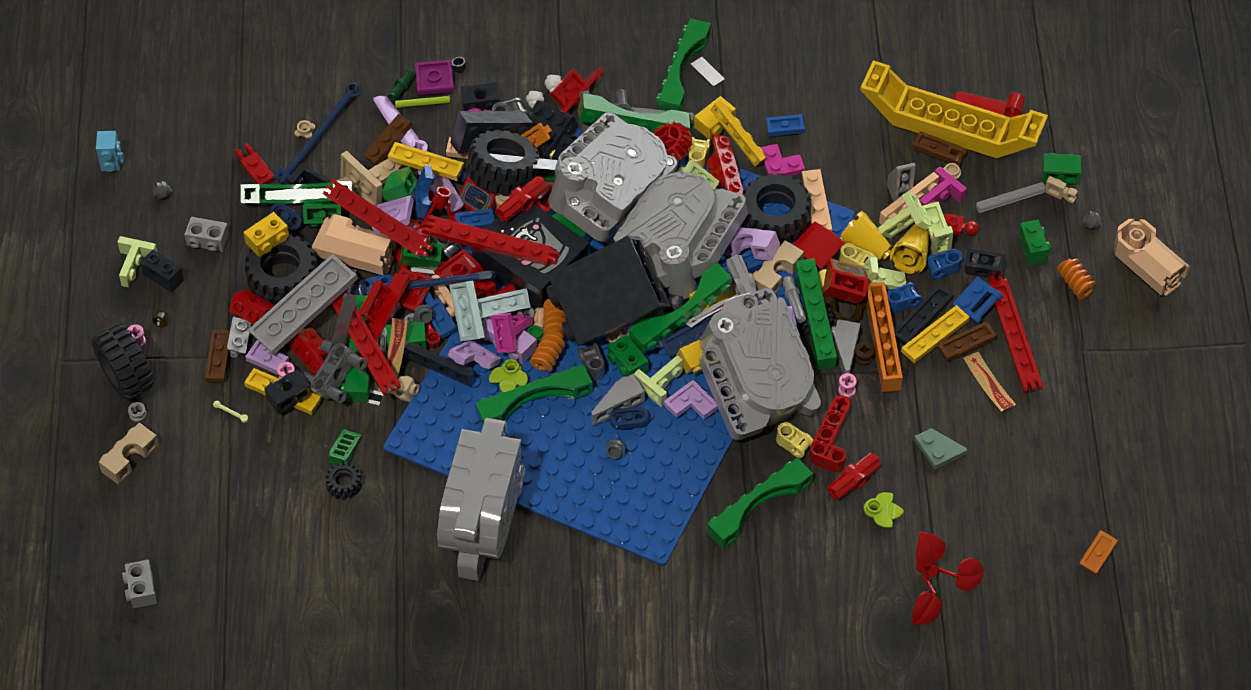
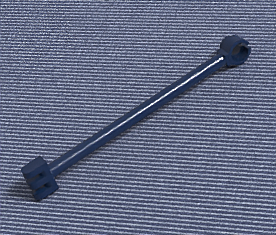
[272,83,361,185]
[354,271,496,295]

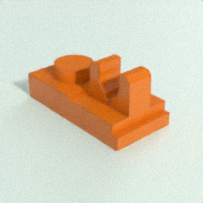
[521,123,552,147]
[1079,530,1118,575]

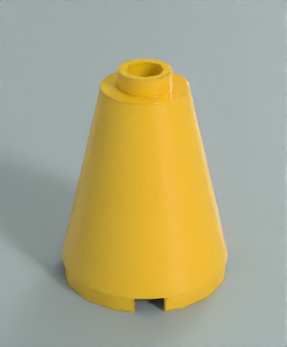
[840,211,892,261]
[890,224,929,274]

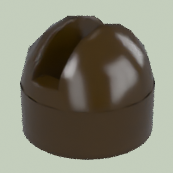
[152,310,168,327]

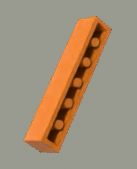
[865,282,903,392]

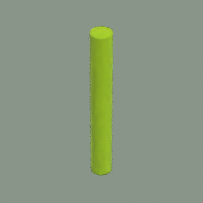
[395,96,450,108]

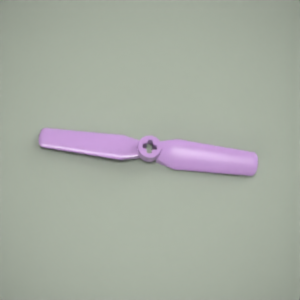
[373,96,464,212]

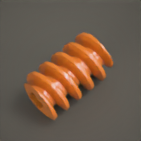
[1057,258,1096,300]
[543,299,567,338]
[529,329,566,372]

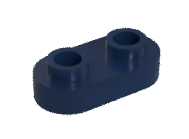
[270,203,304,231]
[609,406,648,429]

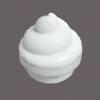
[545,75,561,93]
[526,91,544,108]

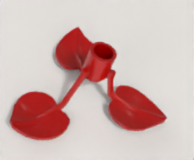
[406,186,462,239]
[912,532,984,625]

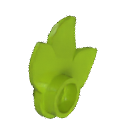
[489,359,528,392]
[864,492,904,528]

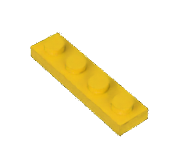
[710,100,766,167]
[388,142,464,181]
[901,305,970,364]
[244,368,322,415]

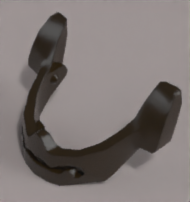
[822,290,866,323]

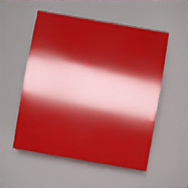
[793,221,845,271]
[398,267,433,312]

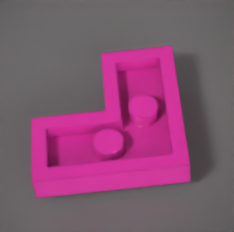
[760,144,805,177]

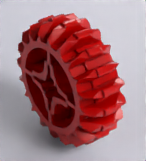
[653,121,693,161]

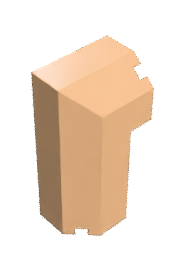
[312,214,397,275]
[1114,219,1190,296]

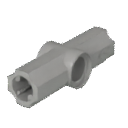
[726,255,759,308]

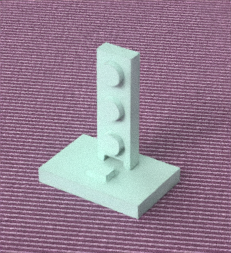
[449,281,530,341]

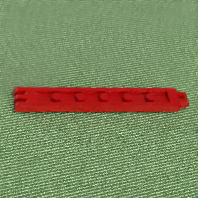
[322,178,433,257]
[422,215,560,266]
[987,275,1043,393]
[331,290,401,395]

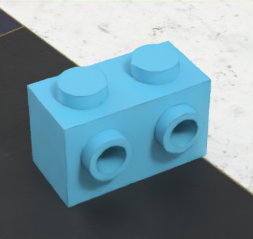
[96,131,124,172]

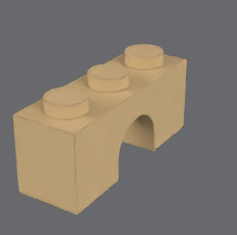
[753,240,804,294]
[99,423,159,485]

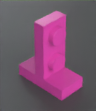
[919,167,967,206]
[491,313,533,353]

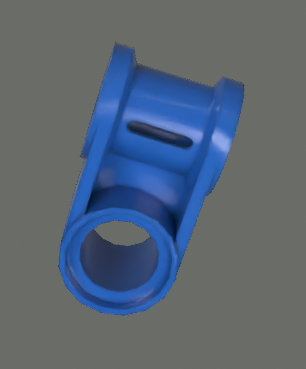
[926,249,962,280]
[887,282,923,314]

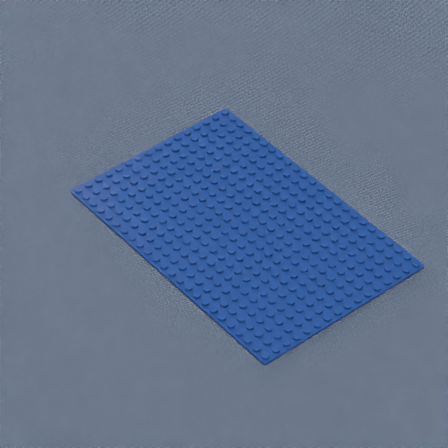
[384,126,854,566]

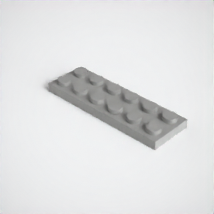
[248,254,358,355]

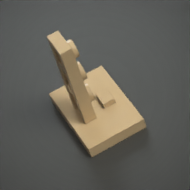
[340,151,402,206]

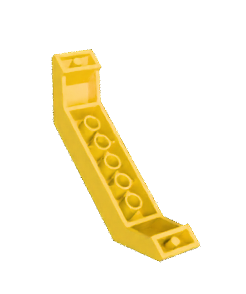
[860,61,1048,158]

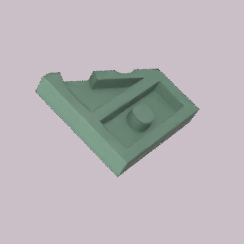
[914,428,967,470]

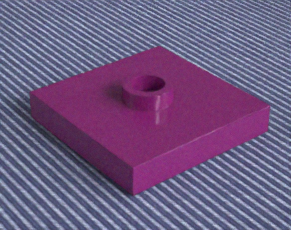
[415,60,454,95]

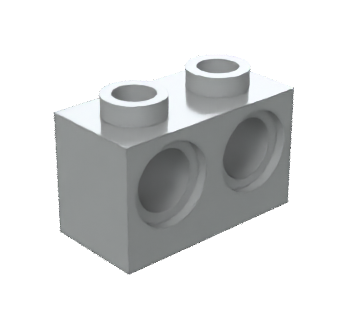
[184,217,229,252]
[122,560,157,608]

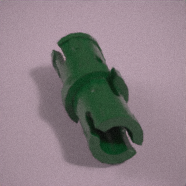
[386,69,416,102]

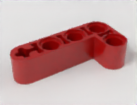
[953,92,1025,118]
[810,395,850,473]

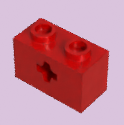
[229,289,275,325]

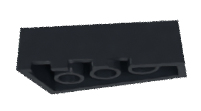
[450,111,533,154]

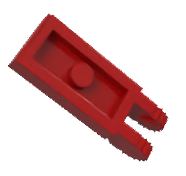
[234,143,276,184]

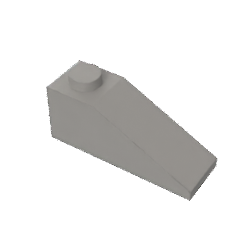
[887,163,915,202]
[831,319,860,381]
[591,374,645,425]

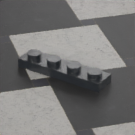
[894,284,954,345]
[404,342,475,387]

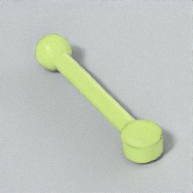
[213,401,248,423]

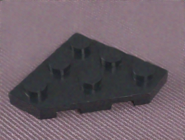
[528,100,576,159]

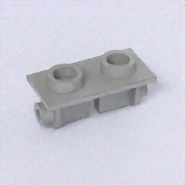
[227,317,251,358]

